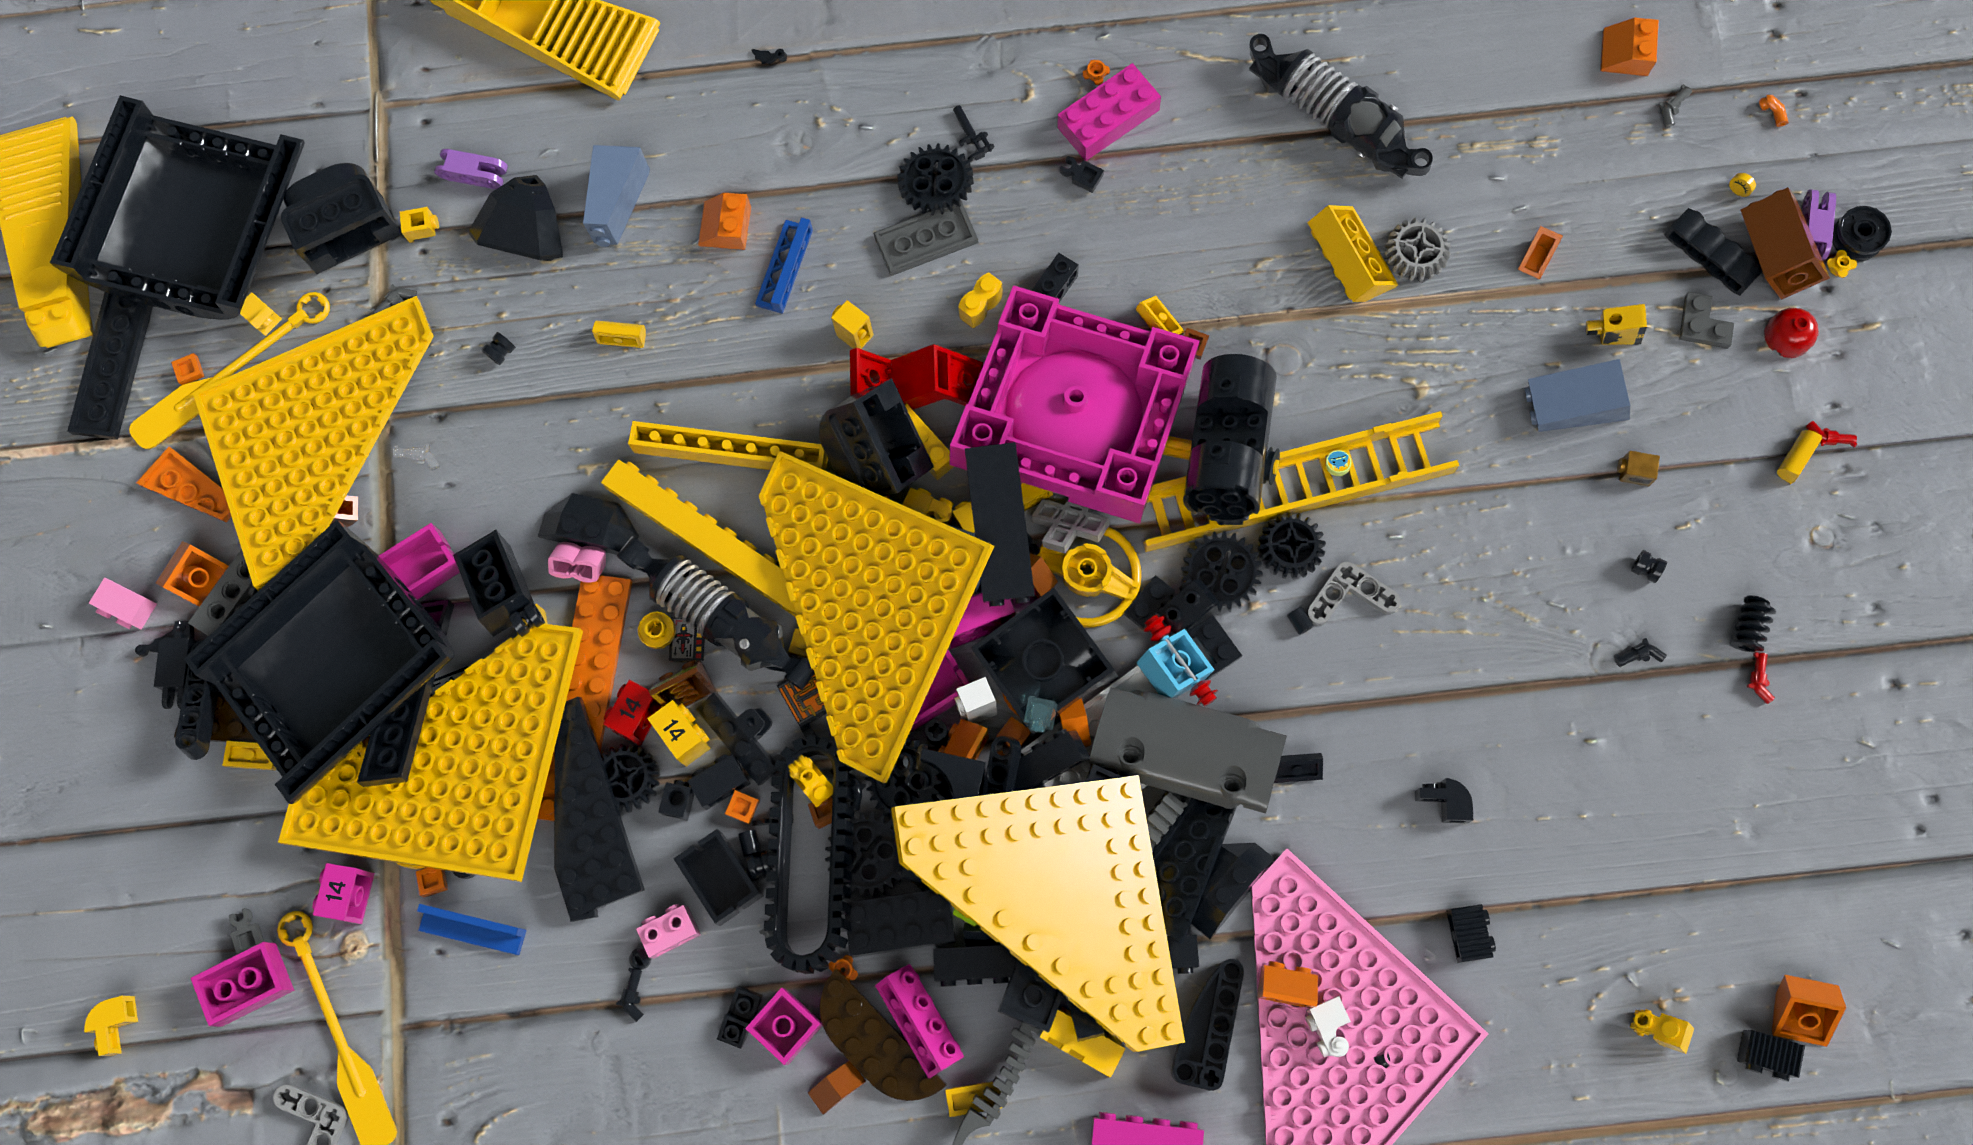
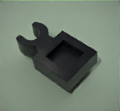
[1060,156,1104,193]

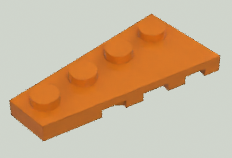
[136,446,232,523]

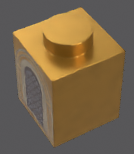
[1617,451,1660,487]

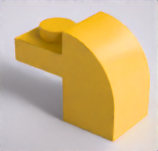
[240,292,282,336]
[84,995,138,1056]

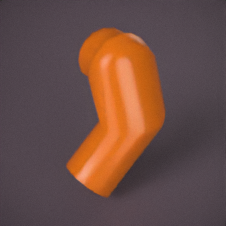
[1759,94,1789,127]

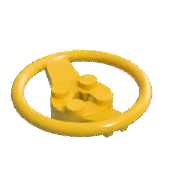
[1037,527,1141,628]

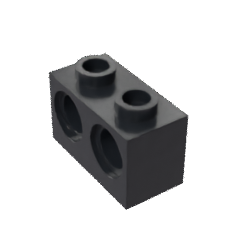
[1032,252,1079,303]

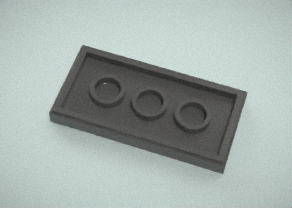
[873,200,979,276]

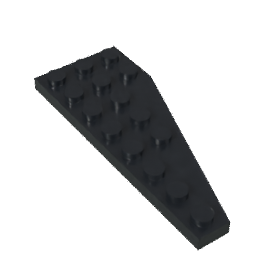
[554,696,645,918]

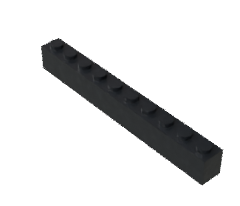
[933,934,1199,987]

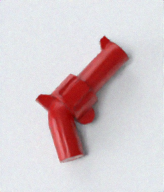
[1806,421,1857,447]
[1747,652,1775,704]

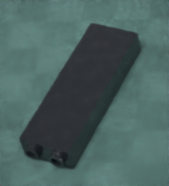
[965,442,1035,607]

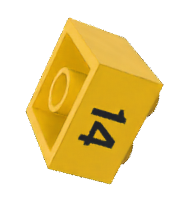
[647,700,711,767]

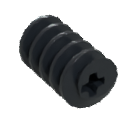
[1730,595,1776,652]

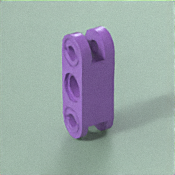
[434,149,508,189]
[1802,189,1836,260]

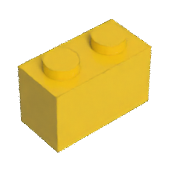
[831,300,874,349]

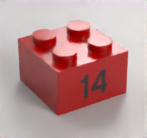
[603,679,663,746]

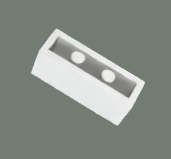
[954,677,998,724]

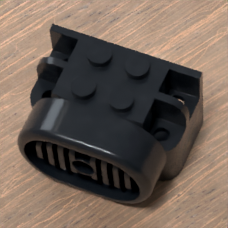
[281,163,402,274]
[819,378,934,497]

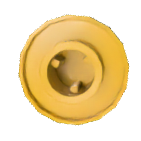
[638,611,676,649]

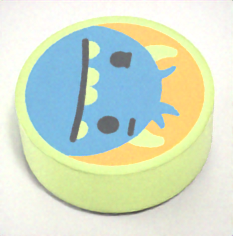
[1326,450,1351,476]

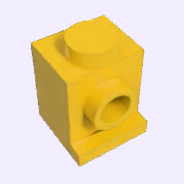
[399,207,439,243]

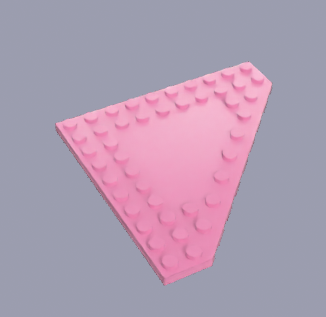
[1251,849,1488,1145]

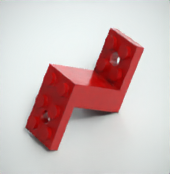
[850,344,983,410]

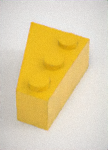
[1040,1007,1126,1078]

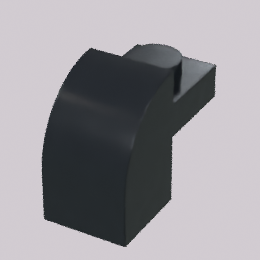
[1415,778,1473,824]

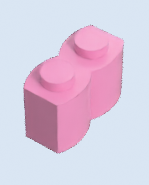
[548,542,606,582]

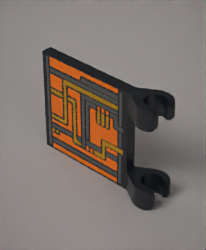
[777,674,827,738]

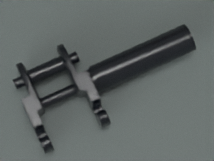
[953,105,994,162]

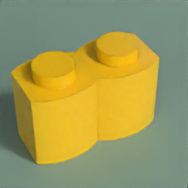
[958,272,1003,328]

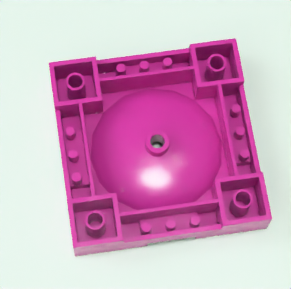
[950,285,1199,524]

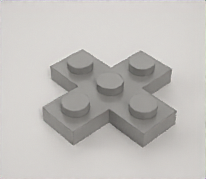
[1031,498,1110,554]

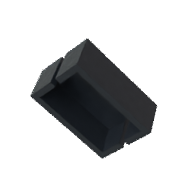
[673,829,764,926]

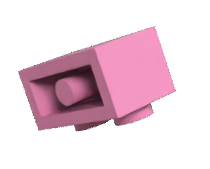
[636,904,701,959]

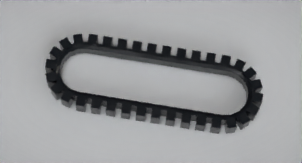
[764,735,856,974]

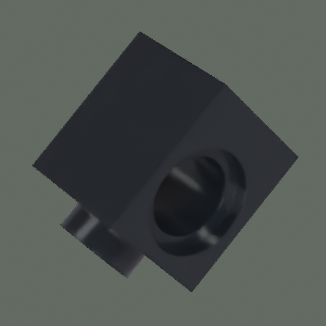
[658,780,695,821]

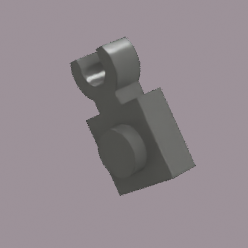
[229,908,264,955]

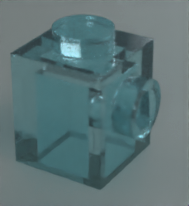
[1024,696,1057,733]

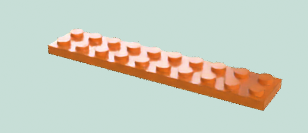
[537,575,633,822]

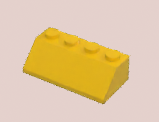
[1307,205,1398,302]

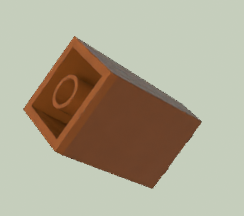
[1740,187,1830,300]

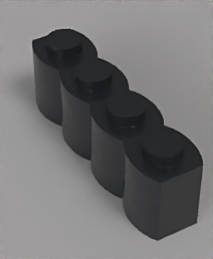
[1664,208,1763,296]

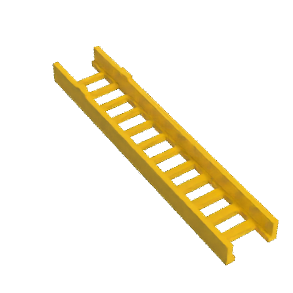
[1143,411,1459,552]

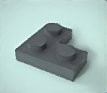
[1679,292,1734,349]

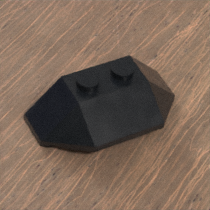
[538,493,639,555]
[1191,843,1276,940]

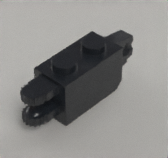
[154,621,197,709]

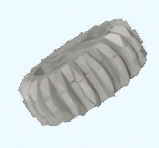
[1385,218,1451,282]

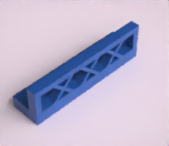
[755,217,813,314]
[417,904,527,955]

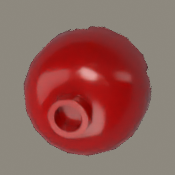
[1764,308,1819,358]

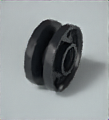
[1832,206,1892,261]

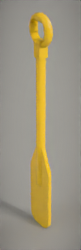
[129,292,330,449]
[277,911,397,1145]

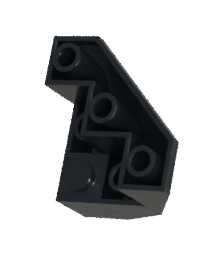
[469,175,563,261]

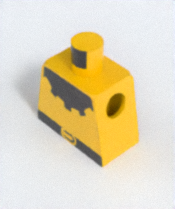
[1586,304,1647,345]

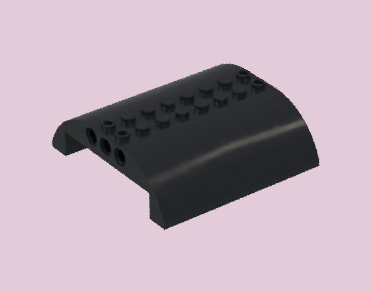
[50,95,305,320]
[184,520,455,804]

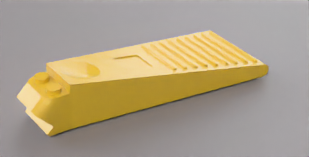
[429,0,660,101]
[0,116,94,348]

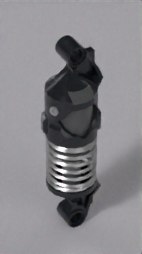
[1249,34,1433,179]
[617,536,815,690]

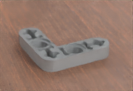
[1307,562,1401,626]
[273,1084,349,1145]

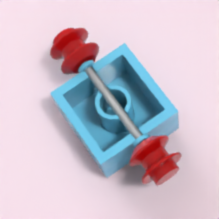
[1136,615,1218,707]

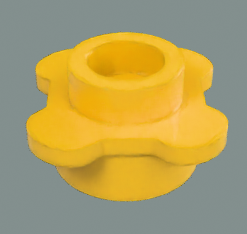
[1827,250,1857,278]

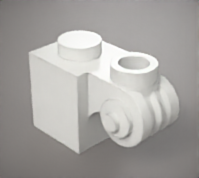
[1305,996,1351,1057]

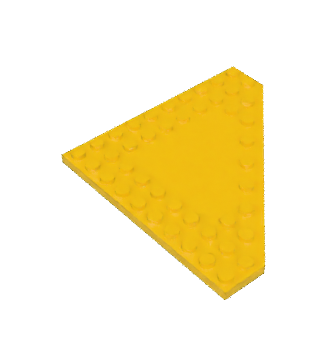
[193,296,434,591]
[759,451,994,783]
[278,624,583,882]
[891,775,1185,1052]

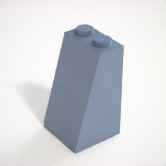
[583,145,650,247]
[1524,359,1630,432]

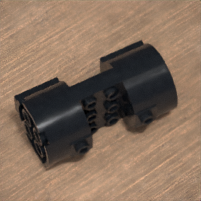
[1183,354,1277,525]

